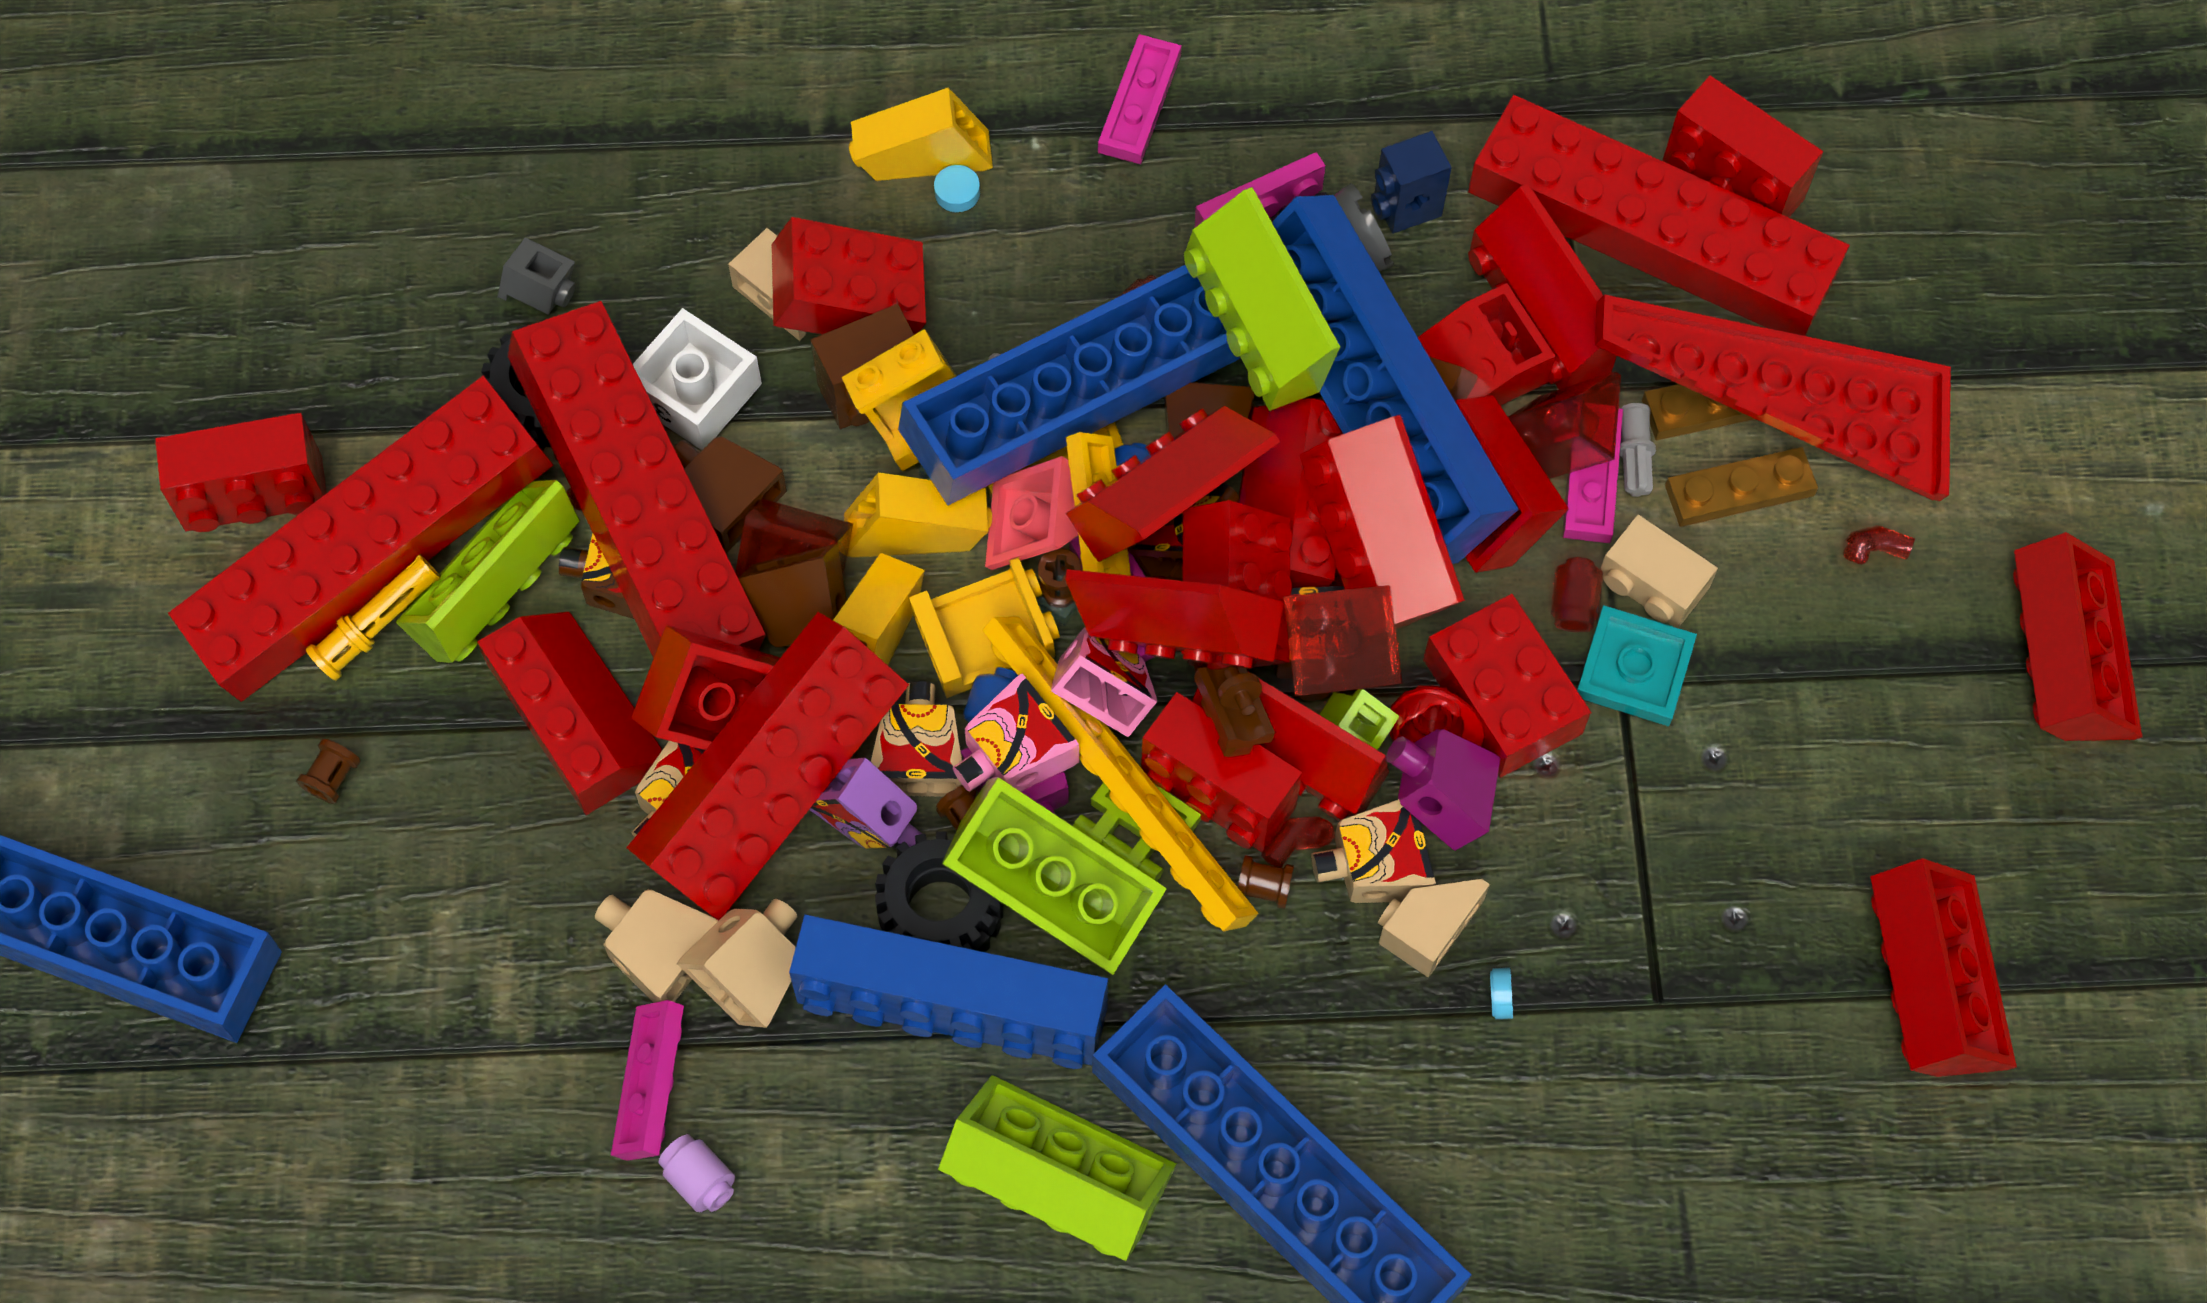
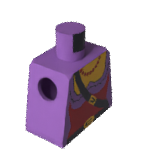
[809,758,922,850]

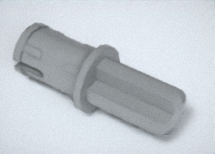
[1619,403,1656,497]

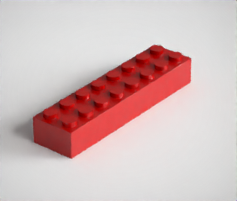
[1468,94,1850,336]
[508,301,766,658]
[168,375,554,702]

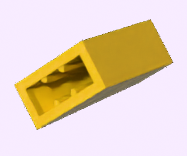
[849,87,993,181]
[844,472,992,557]
[833,553,925,665]

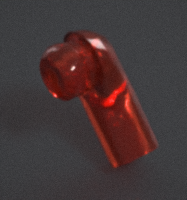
[1843,525,1915,565]
[1261,816,1335,868]

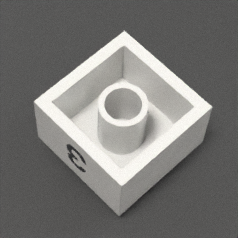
[633,308,762,450]

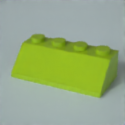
[1184,187,1340,411]
[396,480,580,663]
[942,777,1167,975]
[938,1075,1177,1261]

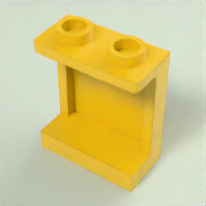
[841,329,957,471]
[909,557,1060,698]

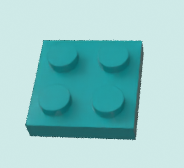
[1577,605,1697,726]

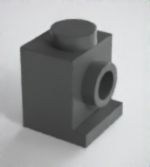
[498,237,576,315]

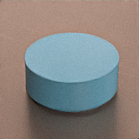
[934,165,980,212]
[1490,968,1513,1019]

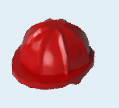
[1389,685,1485,747]

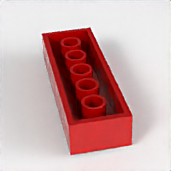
[626,612,909,921]

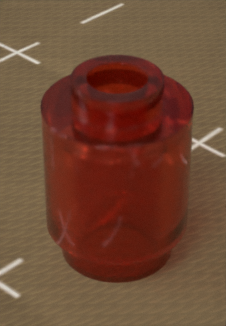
[1551,557,1603,632]

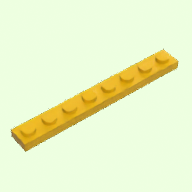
[982,616,1259,932]

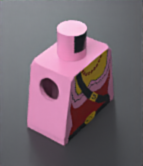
[1051,627,1157,737]
[953,673,1079,792]

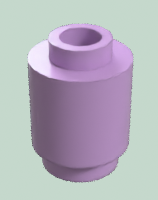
[659,1134,735,1212]

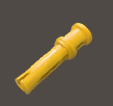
[306,555,441,681]

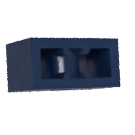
[1371,131,1452,234]

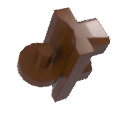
[1194,666,1275,757]

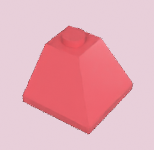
[985,456,1078,570]

